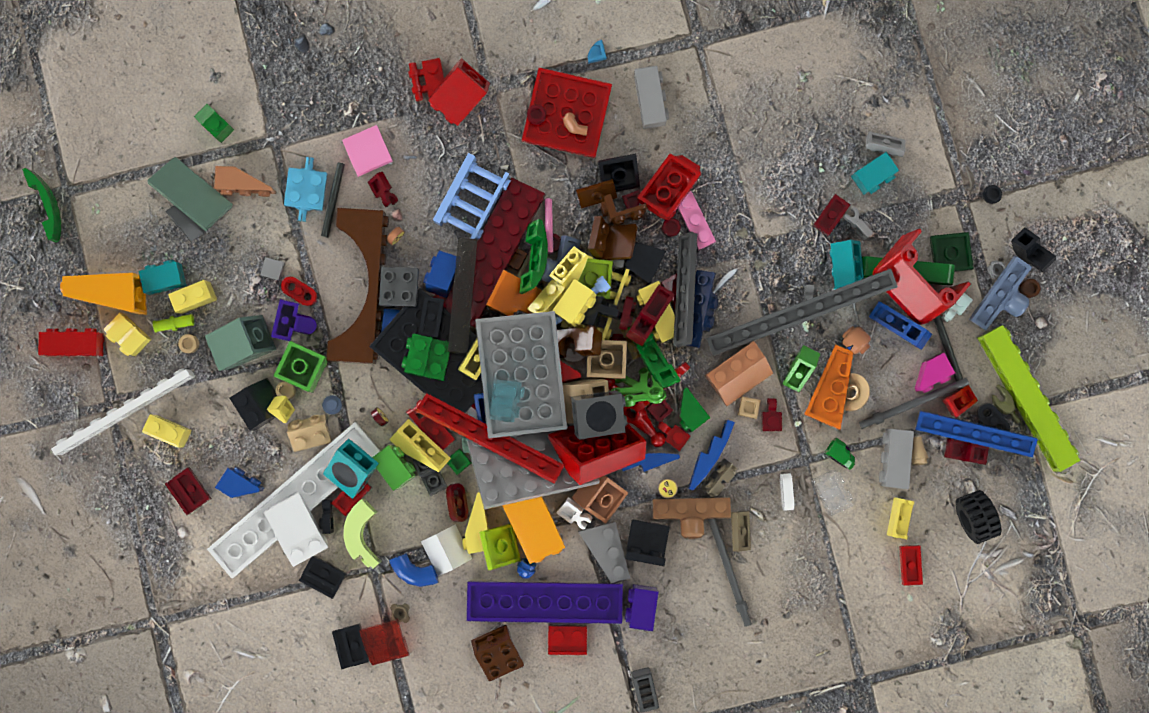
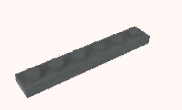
[673,232,697,347]

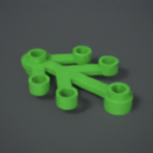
[611,368,667,407]

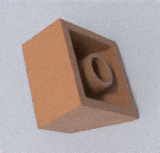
[571,475,628,524]

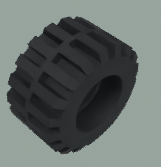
[956,490,1002,544]

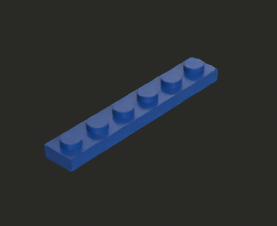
[915,410,1038,457]

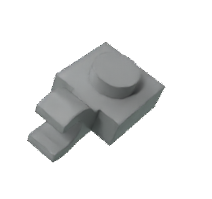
[843,207,873,241]

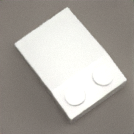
[264,492,328,567]

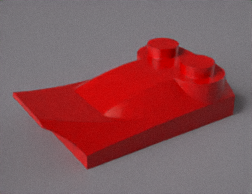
[637,153,701,221]

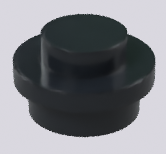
[982,185,1002,204]

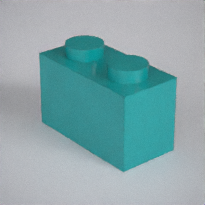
[851,152,899,195]
[139,260,187,295]

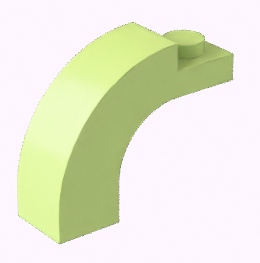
[343,498,382,568]

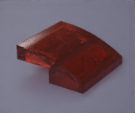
[359,619,410,665]

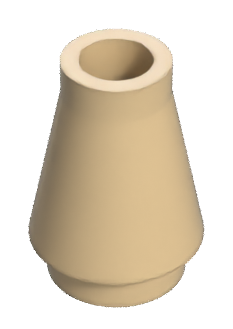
[911,437,929,466]

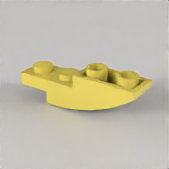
[527,246,588,313]

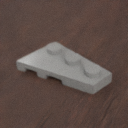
[578,521,630,583]

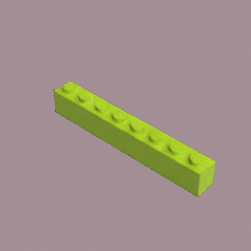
[977,325,1080,472]

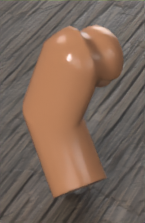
[563,113,588,136]

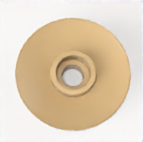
[844,373,870,411]

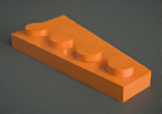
[804,345,854,430]

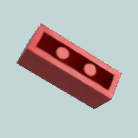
[38,328,104,356]

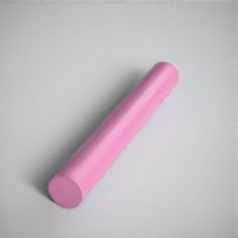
[545,198,553,254]

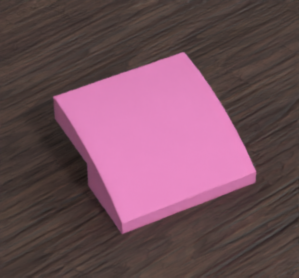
[342,125,393,177]

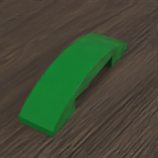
[22,168,61,243]
[519,219,548,294]
[628,326,680,389]

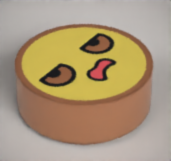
[387,227,405,245]

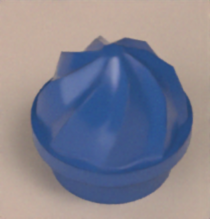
[517,558,536,578]

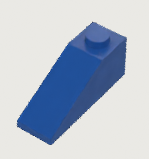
[869,301,932,350]

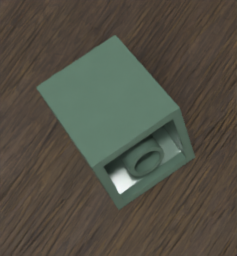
[205,315,277,371]

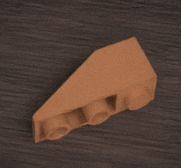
[214,166,276,197]

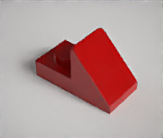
[942,385,978,417]

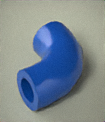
[389,553,439,587]

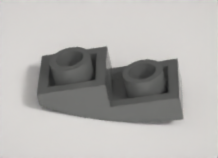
[165,205,206,242]
[412,459,448,496]

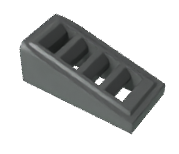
[631,667,659,713]

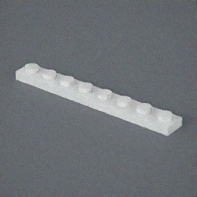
[51,368,195,455]

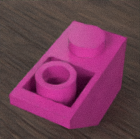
[915,353,955,393]

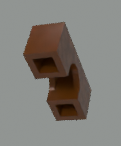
[557,325,602,358]

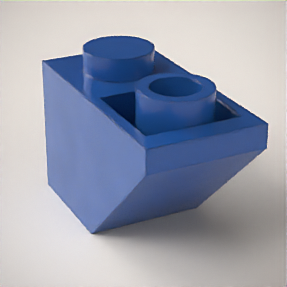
[215,466,264,498]

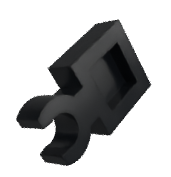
[319,500,334,534]

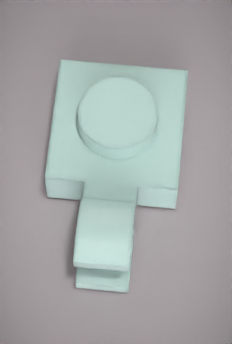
[941,293,973,322]

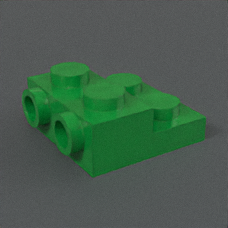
[402,334,452,381]

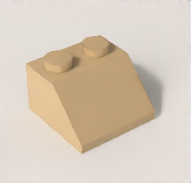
[587,340,627,379]

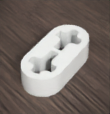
[780,473,794,511]

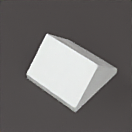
[421,524,473,576]

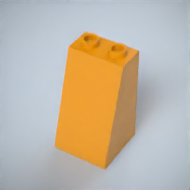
[60,273,147,315]
[502,496,565,564]

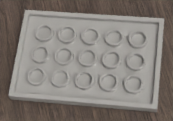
[475,311,567,438]
[466,423,600,509]

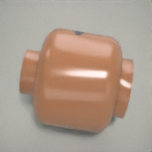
[842,326,871,355]

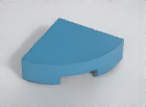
[588,40,607,64]

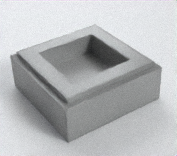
[260,257,285,281]

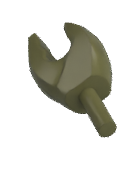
[992,384,1021,424]

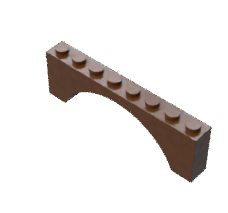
[326,208,389,364]

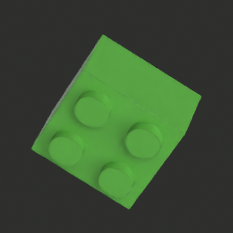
[274,341,328,393]
[372,445,417,491]

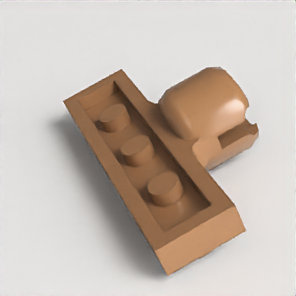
[653,498,731,539]

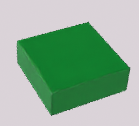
[447,448,472,475]

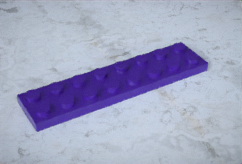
[467,581,623,624]

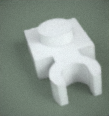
[556,497,593,530]

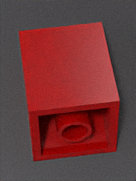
[428,58,490,126]

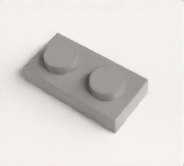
[866,131,905,157]

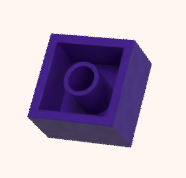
[625,584,659,631]

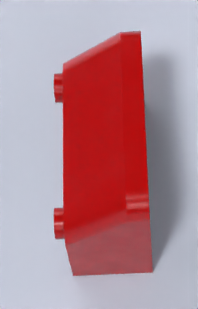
[873,229,971,325]

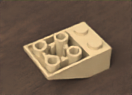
[562,378,609,424]

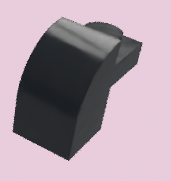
[1011,228,1056,273]
[581,296,622,329]

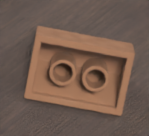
[704,341,773,407]

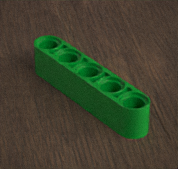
[862,256,955,285]

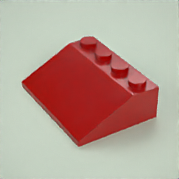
[548,423,646,485]

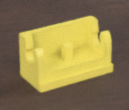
[887,497,915,540]

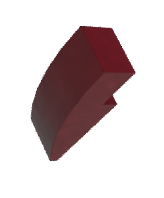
[626,284,675,346]

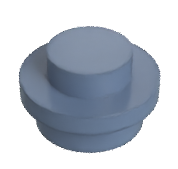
[322,395,342,415]

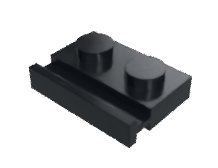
[299,555,347,599]
[332,623,370,670]

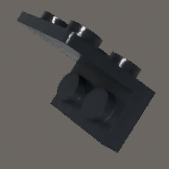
[625,519,670,566]

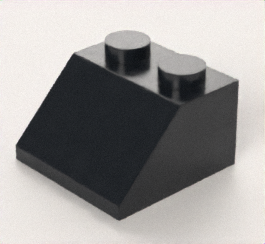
[229,378,277,431]

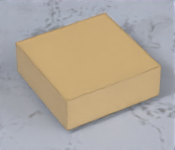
[737,396,761,419]

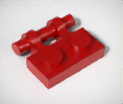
[408,58,444,101]

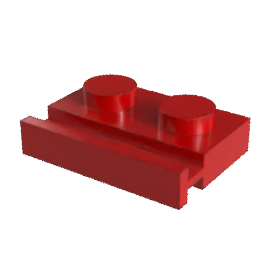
[548,625,587,655]

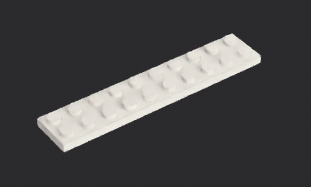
[207,422,381,579]

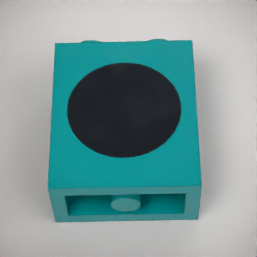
[323,438,379,499]

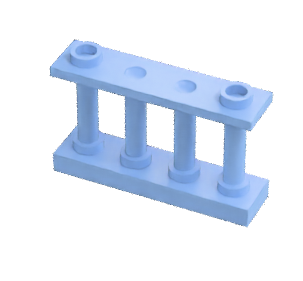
[433,153,511,244]

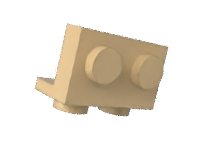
[287,414,332,452]

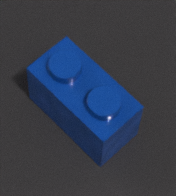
[423,250,461,298]

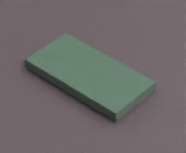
[147,157,233,231]

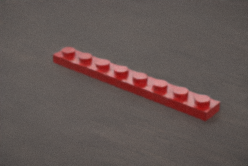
[416,393,564,484]

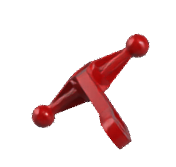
[605,362,690,447]

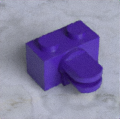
[271,299,317,341]

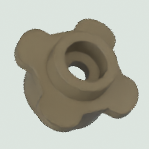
[390,603,410,623]

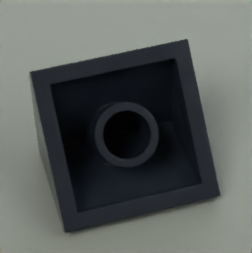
[597,153,640,192]

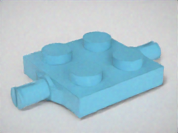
[284,157,328,222]

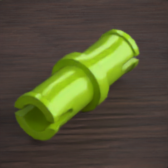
[153,314,195,333]

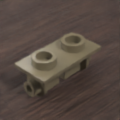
[700,459,737,498]

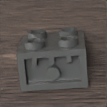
[379,267,419,308]

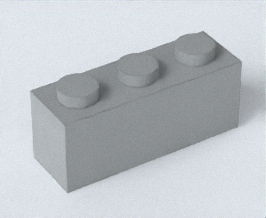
[634,66,669,129]
[879,429,914,489]

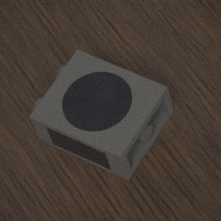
[571,390,627,439]

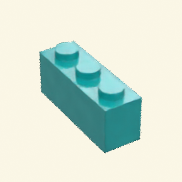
[830,240,864,290]

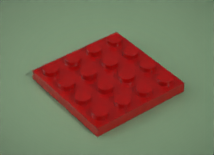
[522,68,612,158]

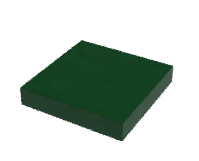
[930,232,974,272]

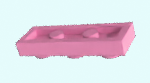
[678,191,716,251]

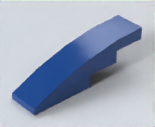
[688,420,735,490]
[622,453,680,472]

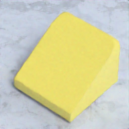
[267,396,295,423]

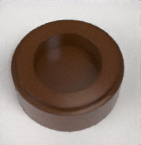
[1019,279,1041,298]

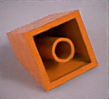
[486,270,542,316]

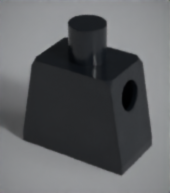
[624,242,666,285]

